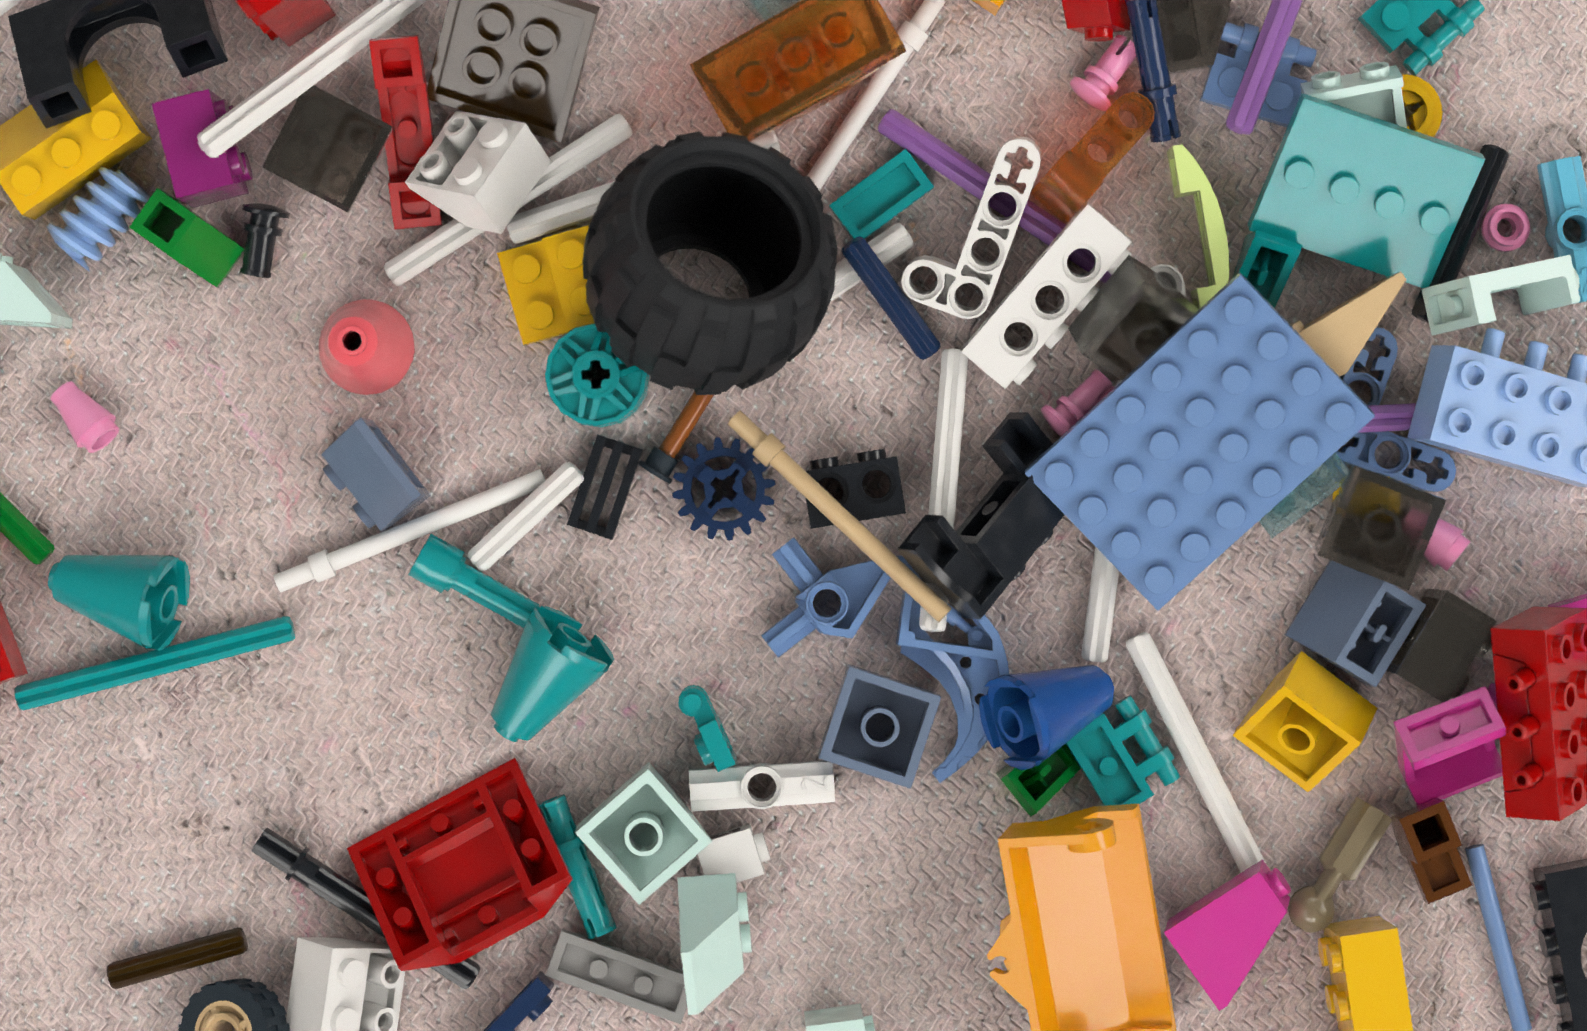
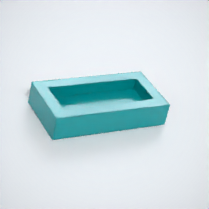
[829,149,934,239]

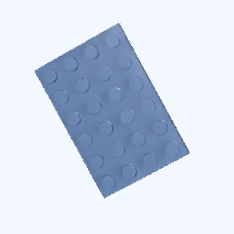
[1025,272,1375,611]

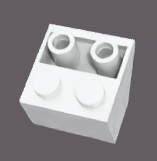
[405,111,551,234]
[286,937,405,1031]

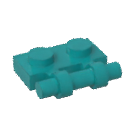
[1358,0,1485,76]
[678,685,737,772]
[1066,695,1181,806]

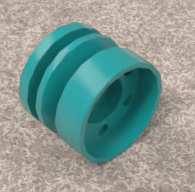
[545,323,650,428]

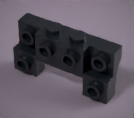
[897,412,1064,620]

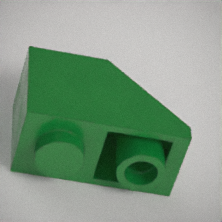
[129,188,245,288]

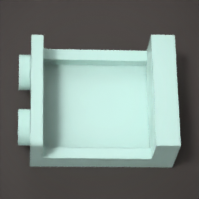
[1300,62,1407,128]
[1421,255,1580,336]

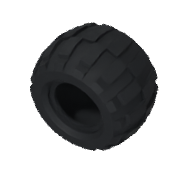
[582,131,837,395]

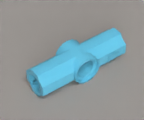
[1537,156,1587,303]

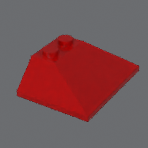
[347,758,573,971]

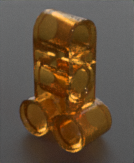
[1030,92,1155,224]

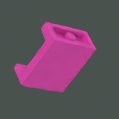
[1394,686,1506,806]

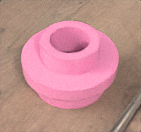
[1481,204,1530,252]

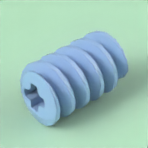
[46,167,151,272]

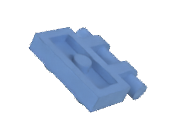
[1200,21,1317,128]

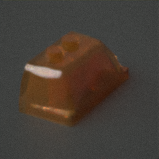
[690,0,906,142]

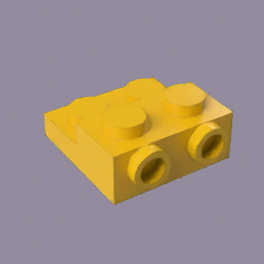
[497,225,595,346]

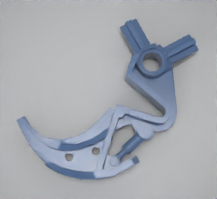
[761,537,1009,783]

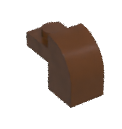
[1391,798,1473,904]

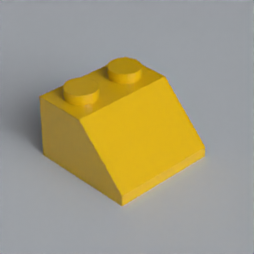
[1232,651,1378,792]

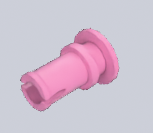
[1070,34,1136,111]
[1041,369,1115,436]

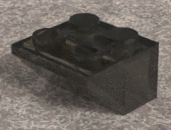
[262,85,394,213]

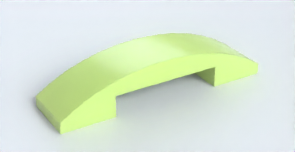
[1167,144,1229,314]

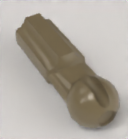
[1288,797,1392,933]

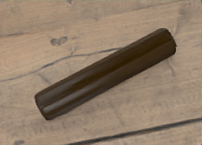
[106,927,248,989]

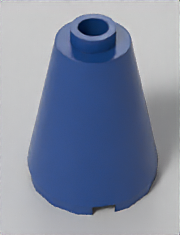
[979,665,1114,770]

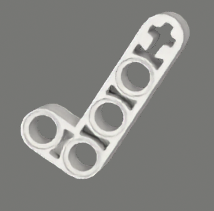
[901,136,1042,319]

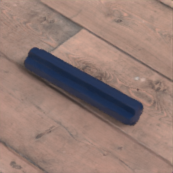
[841,236,941,360]

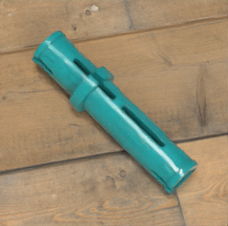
[538,794,617,939]

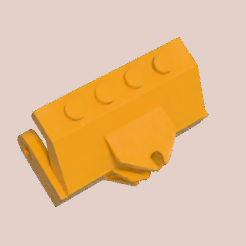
[987,804,1177,1031]

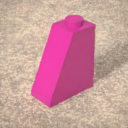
[1164,859,1291,1011]

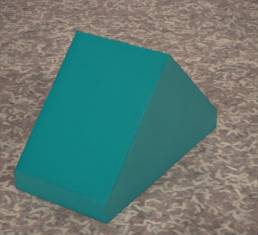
[1232,230,1302,308]

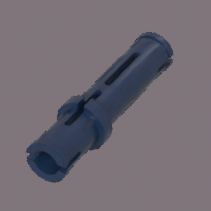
[1125,0,1181,142]

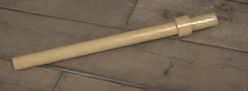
[728,410,952,623]

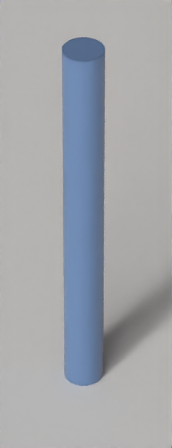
[1465,844,1532,1031]

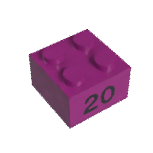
[151,89,253,208]

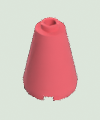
[319,299,415,395]

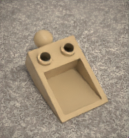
[1290,272,1406,377]

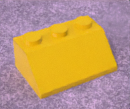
[0,60,152,220]

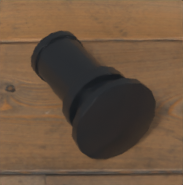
[240,203,290,278]

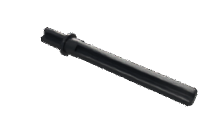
[252,828,480,989]

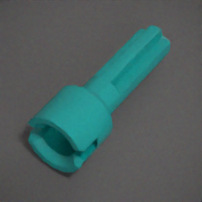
[408,534,540,628]

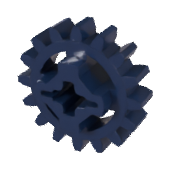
[672,437,776,541]

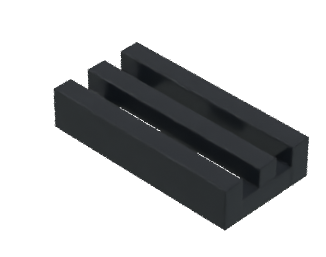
[567,434,643,540]

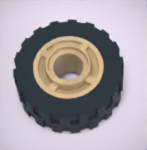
[178,978,290,1031]

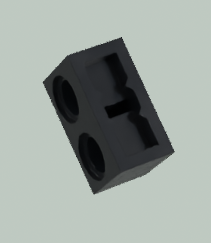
[805,449,906,529]

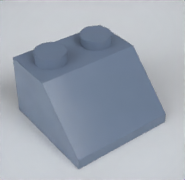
[321,417,431,531]

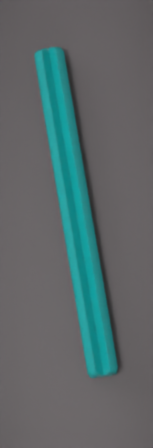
[14,616,295,711]

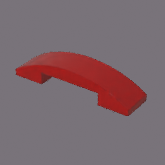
[369,35,442,230]

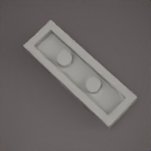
[545,929,687,1024]

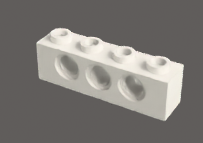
[961,201,1132,389]

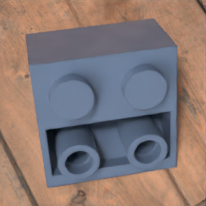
[1284,554,1426,687]

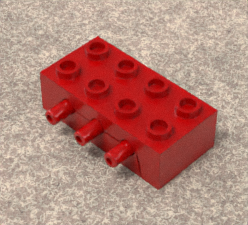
[1491,606,1587,821]

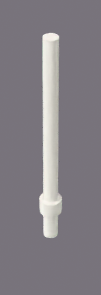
[807,0,946,191]
[273,469,545,593]

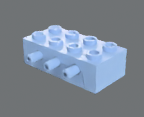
[1407,328,1587,488]

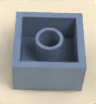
[818,664,941,789]

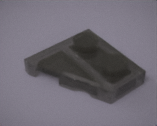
[1156,0,1231,75]

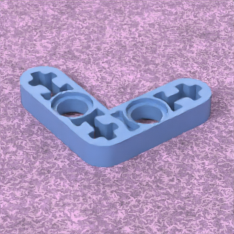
[1330,327,1456,492]

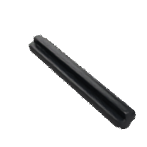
[1412,144,1509,323]

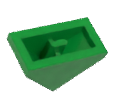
[996,744,1081,817]

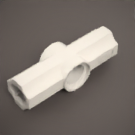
[689,761,835,812]

